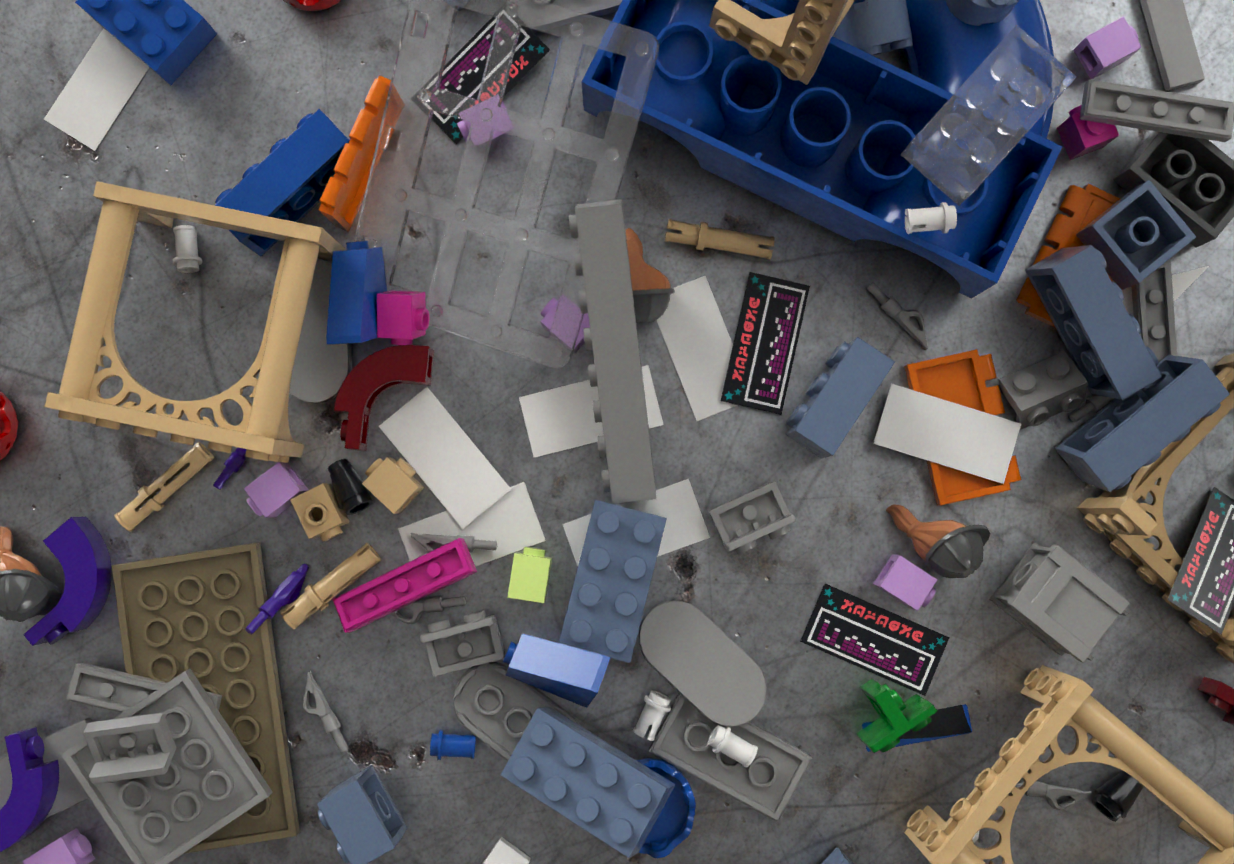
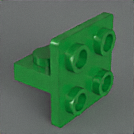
[857,679,937,753]

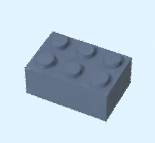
[786,337,895,459]

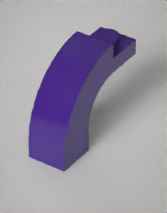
[23,517,112,646]
[0,727,59,852]

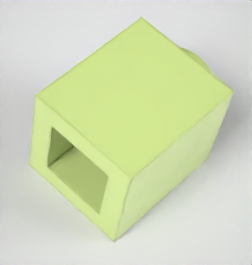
[507,547,553,603]

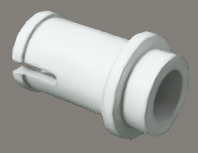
[905,202,957,234]
[172,225,203,273]
[633,690,671,741]
[708,725,758,768]

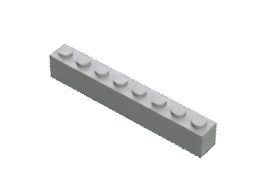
[569,199,656,504]

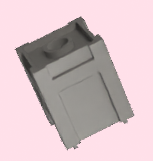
[989,543,1130,663]

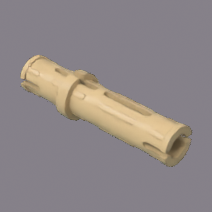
[665,219,775,260]
[114,442,214,532]
[280,542,382,629]

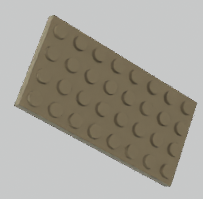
[112,542,300,854]

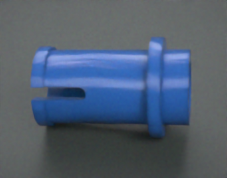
[430,730,476,760]

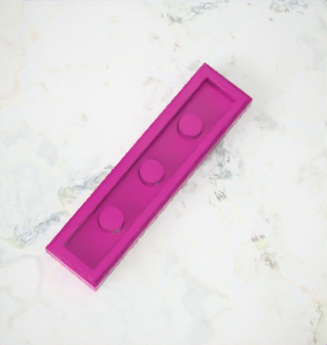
[332,538,477,633]

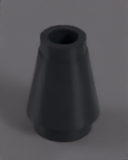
[328,459,373,515]
[1092,771,1143,822]

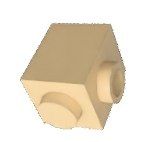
[362,457,425,514]
[290,483,350,542]

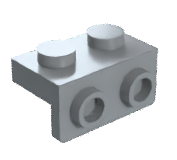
[999,351,1088,429]
[709,481,796,555]
[420,610,505,677]
[83,712,177,784]

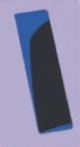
[862,704,972,752]

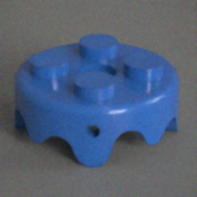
[637,758,696,859]

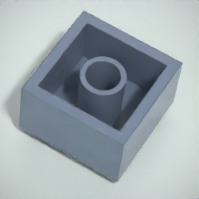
[1076,180,1196,290]
[317,765,408,864]

